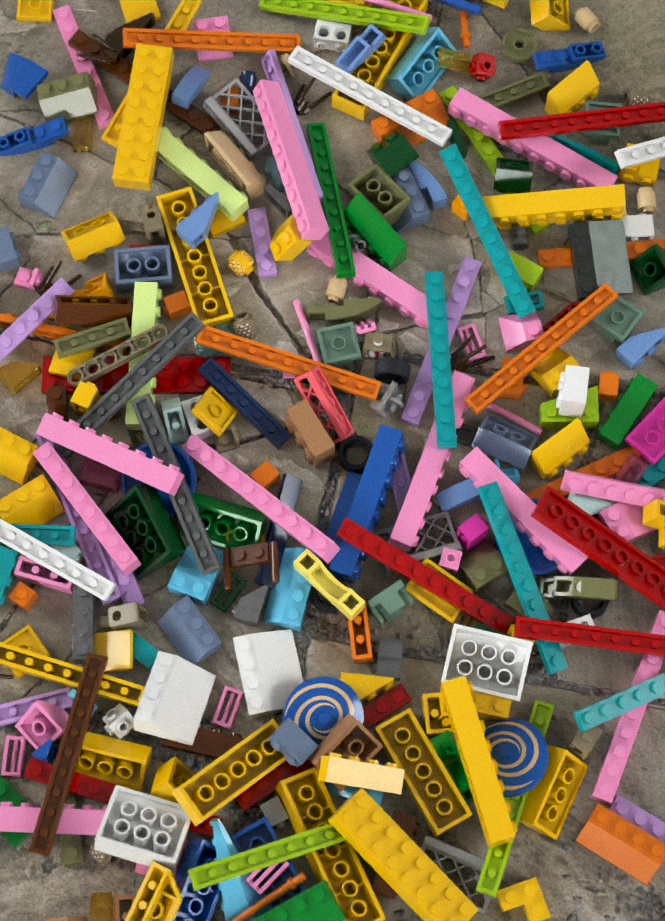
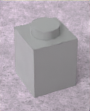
[260,796,289,830]

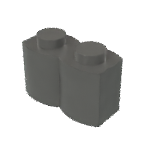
[372,637,404,681]

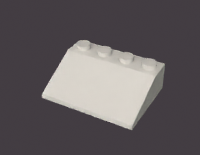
[441,623,533,701]
[233,629,303,719]
[134,651,216,746]
[94,785,191,874]

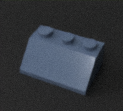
[18,151,78,219]
[390,167,431,234]
[114,245,174,293]
[471,414,540,470]
[157,595,224,665]

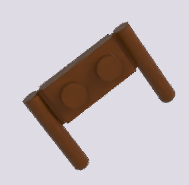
[223,541,279,591]

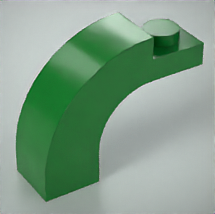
[431,730,473,804]

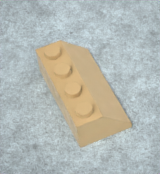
[204,131,267,202]

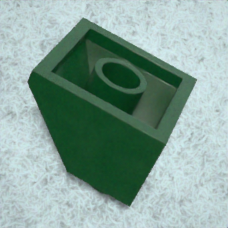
[629,243,665,295]

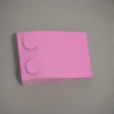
[597,502,658,543]

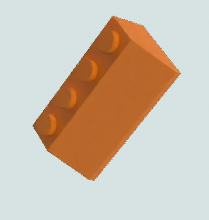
[371,88,449,147]
[575,803,665,885]

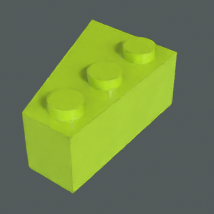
[538,386,599,429]

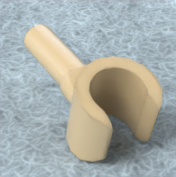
[280,53,295,78]

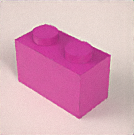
[456,513,489,552]

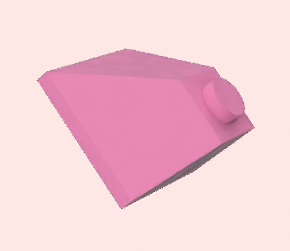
[498,312,544,353]
[15,700,69,750]

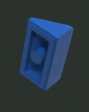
[31,739,59,764]

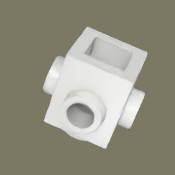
[102,703,134,739]

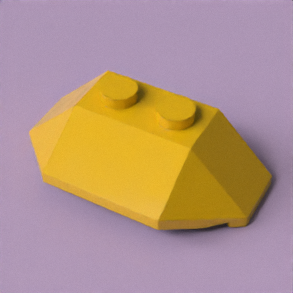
[125,861,183,921]

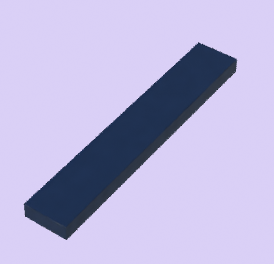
[197,357,292,450]
[254,473,303,589]

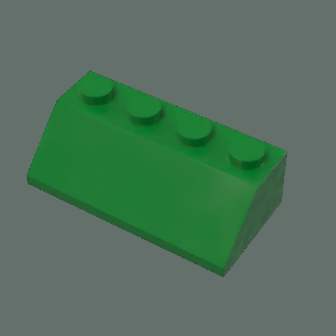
[343,192,407,272]
[182,492,267,549]
[251,880,347,921]

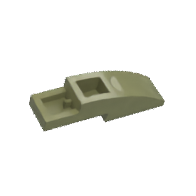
[306,296,381,327]
[540,576,618,600]

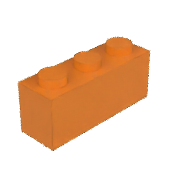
[348,599,373,664]

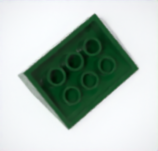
[104,483,187,581]

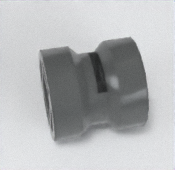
[509,226,529,251]

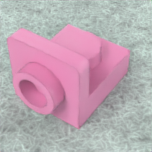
[14,267,43,292]
[438,547,462,575]

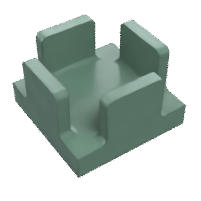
[582,100,622,145]
[591,296,644,344]
[316,321,362,369]
[367,580,414,627]

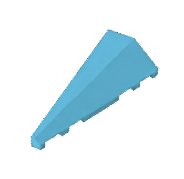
[209,818,269,921]

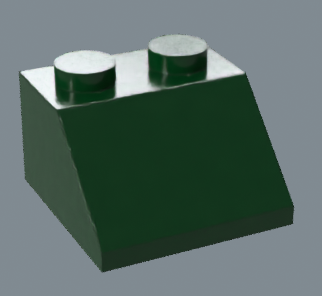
[366,131,419,177]
[493,157,533,194]

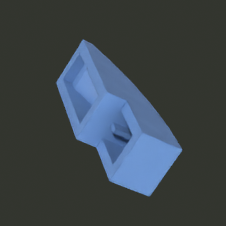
[334,24,387,74]
[171,65,211,110]
[406,160,447,210]
[435,478,480,512]

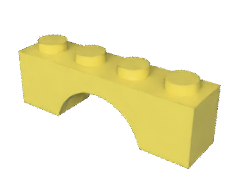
[293,549,365,622]

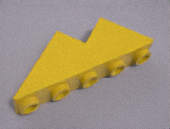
[340,672,395,702]

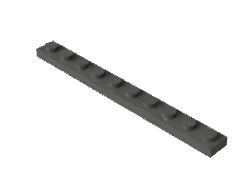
[54,312,206,459]
[131,393,222,576]

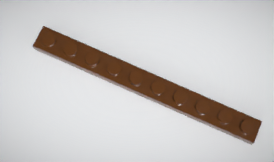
[68,29,221,135]
[28,652,108,857]

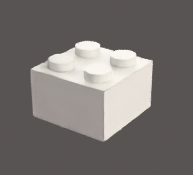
[556,365,590,418]

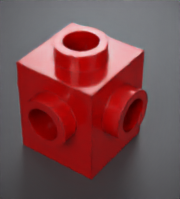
[469,52,496,82]

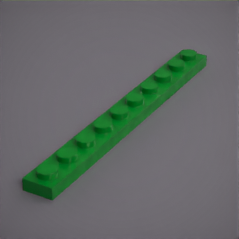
[306,122,356,278]

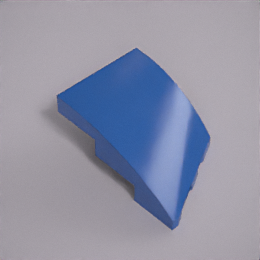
[1,53,49,100]

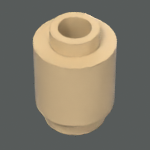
[575,7,600,34]
[637,187,657,215]
[325,275,347,304]

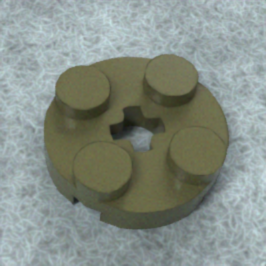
[501,28,537,64]

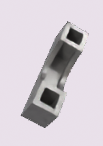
[72,583,96,665]

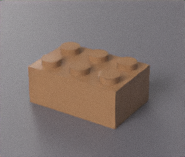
[285,399,335,469]
[308,713,383,791]

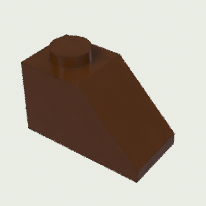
[46,386,69,422]

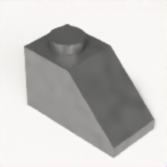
[232,585,269,628]

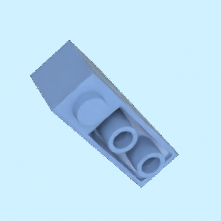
[176,192,220,249]
[614,327,665,371]

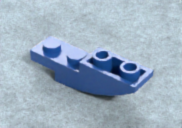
[532,41,606,73]
[0,116,69,156]

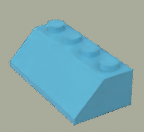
[386,27,458,100]
[262,548,320,632]

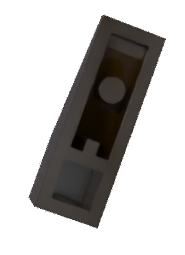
[105,13,156,60]

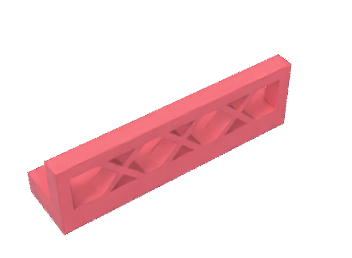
[293,365,355,444]

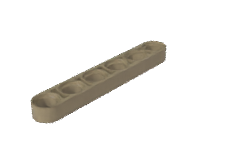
[67,324,170,387]

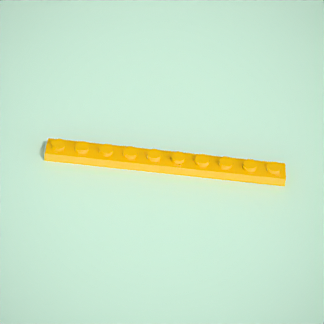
[101,0,202,148]

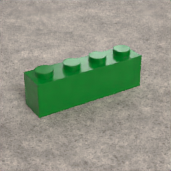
[597,373,658,451]

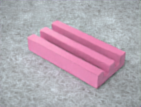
[353,318,376,334]
[456,323,487,363]
[211,685,244,730]
[1,735,27,778]
[246,861,290,895]

